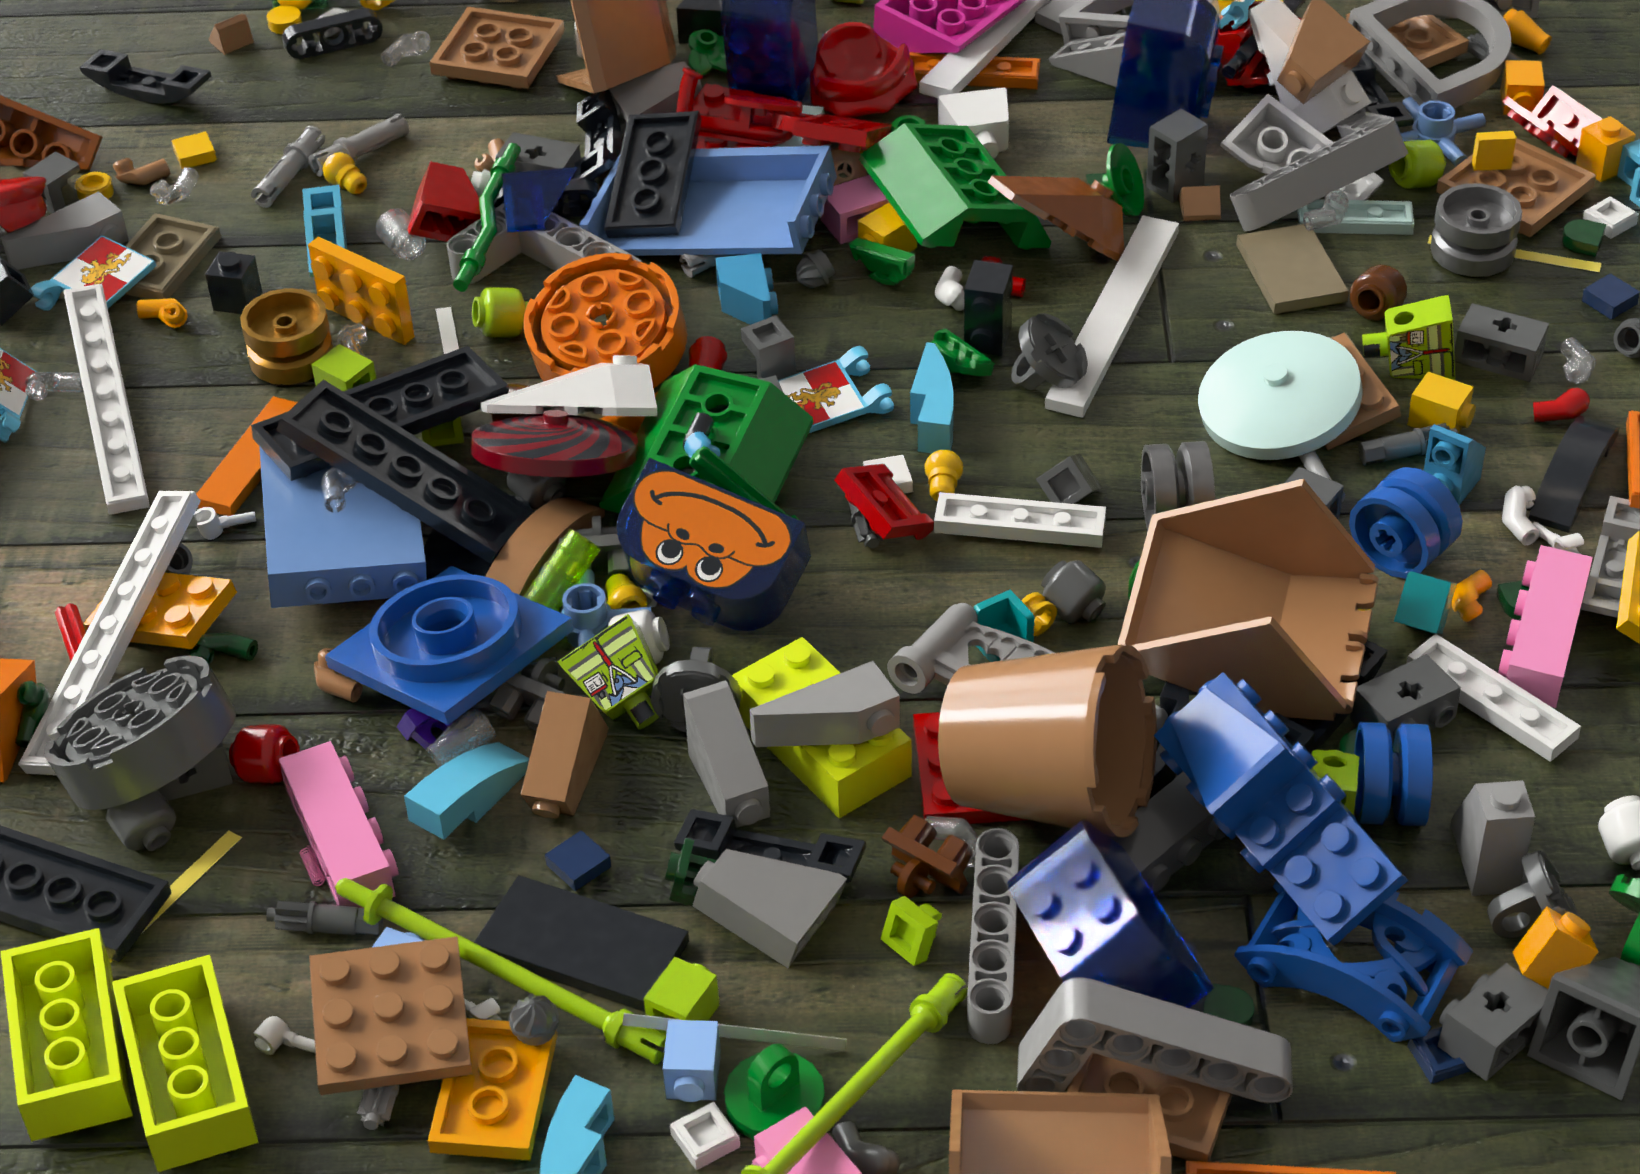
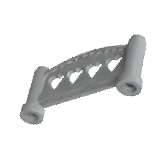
[887,603,1168,741]

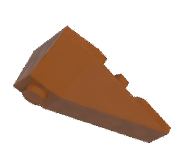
[0,95,103,170]
[988,176,1124,261]

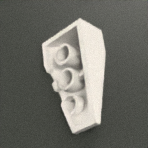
[1248,0,1372,134]
[1221,94,1384,200]
[480,355,657,416]

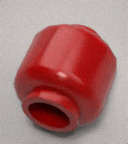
[229,724,300,784]

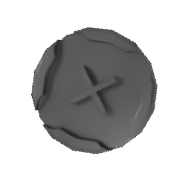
[1011,313,1088,390]
[650,647,742,732]
[1487,850,1580,938]

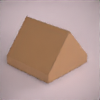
[209,14,254,55]
[1179,185,1221,221]

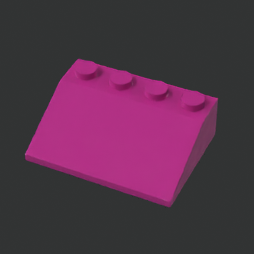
[873,0,1026,53]

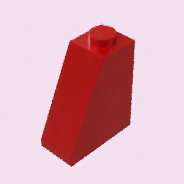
[407,161,481,242]

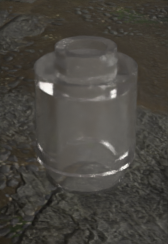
[376,208,426,260]

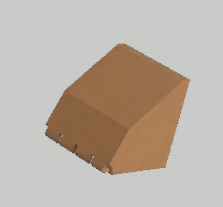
[557,0,677,93]
[1118,479,1379,721]
[949,1090,1172,1174]

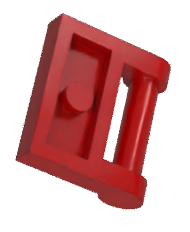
[834,464,934,540]

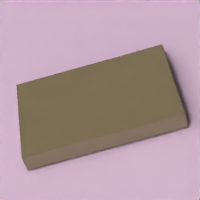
[125,213,221,299]
[1236,223,1349,314]

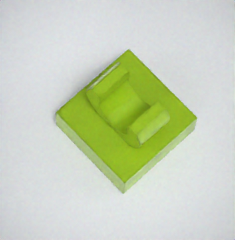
[880,896,942,966]

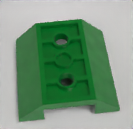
[859,123,1052,250]
[599,364,814,518]

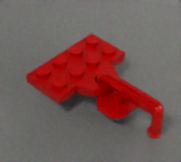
[676,67,892,152]

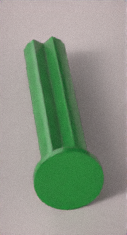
[689,446,799,534]

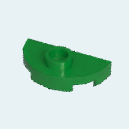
[849,237,915,285]
[930,328,994,376]

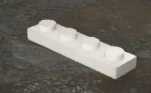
[934,492,1106,548]
[1407,634,1581,762]

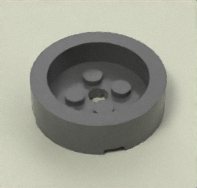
[44,656,236,810]

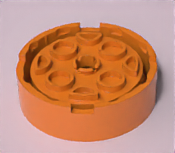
[524,253,687,388]

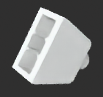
[938,87,1009,159]

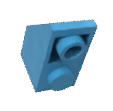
[715,253,778,325]
[1424,424,1486,505]

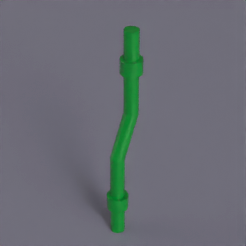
[453,143,521,292]

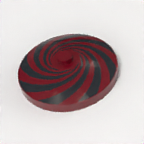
[471,410,638,477]

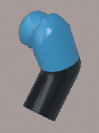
[683,413,720,459]

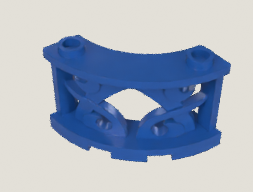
[1234,880,1473,1042]

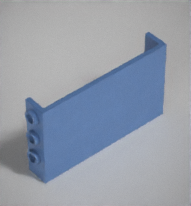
[580,146,837,256]
[259,446,427,608]

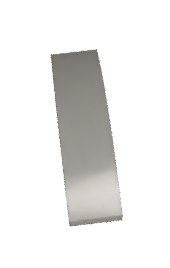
[1580,496,1640,618]

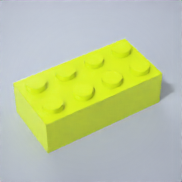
[732,637,912,819]
[1,928,133,1142]
[112,954,259,1172]

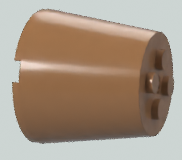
[938,645,1157,837]

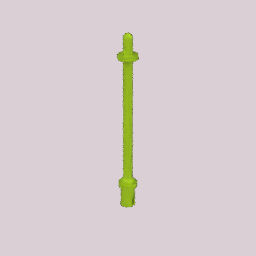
[335,878,667,1065]
[741,973,968,1174]

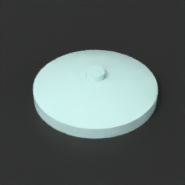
[1198,331,1363,460]

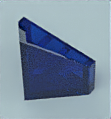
[502,167,577,233]

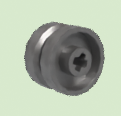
[1430,183,1523,277]
[1141,441,1215,530]

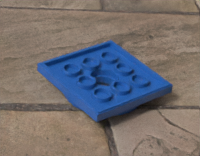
[325,566,574,725]

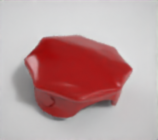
[809,22,918,118]
[0,176,47,233]

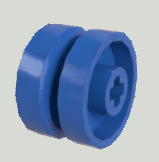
[1349,467,1463,579]
[1354,722,1433,826]

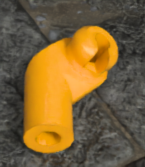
[137,298,188,328]
[1451,570,1492,622]

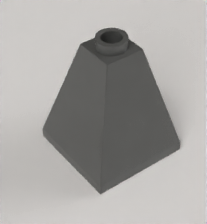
[1527,957,1640,1101]

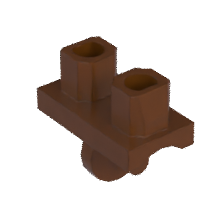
[882,814,973,898]

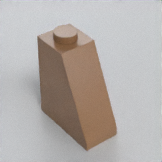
[1277,0,1370,104]
[520,691,609,819]

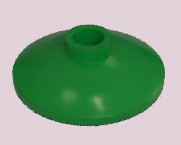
[1103,143,1144,217]

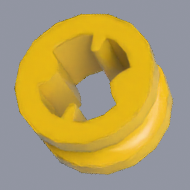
[1021,592,1057,636]

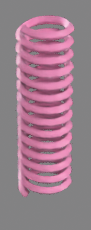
[299,845,325,886]

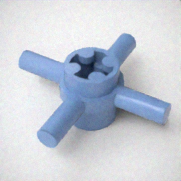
[1400,97,1486,167]
[561,569,652,648]

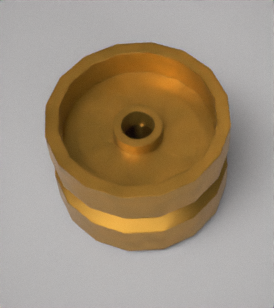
[240,288,333,385]

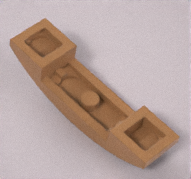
[485,497,605,598]

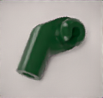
[190,632,258,664]
[15,681,50,748]

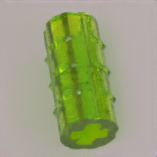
[523,529,600,611]

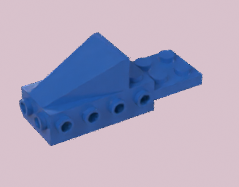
[1154,672,1408,946]

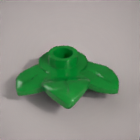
[688,29,752,77]

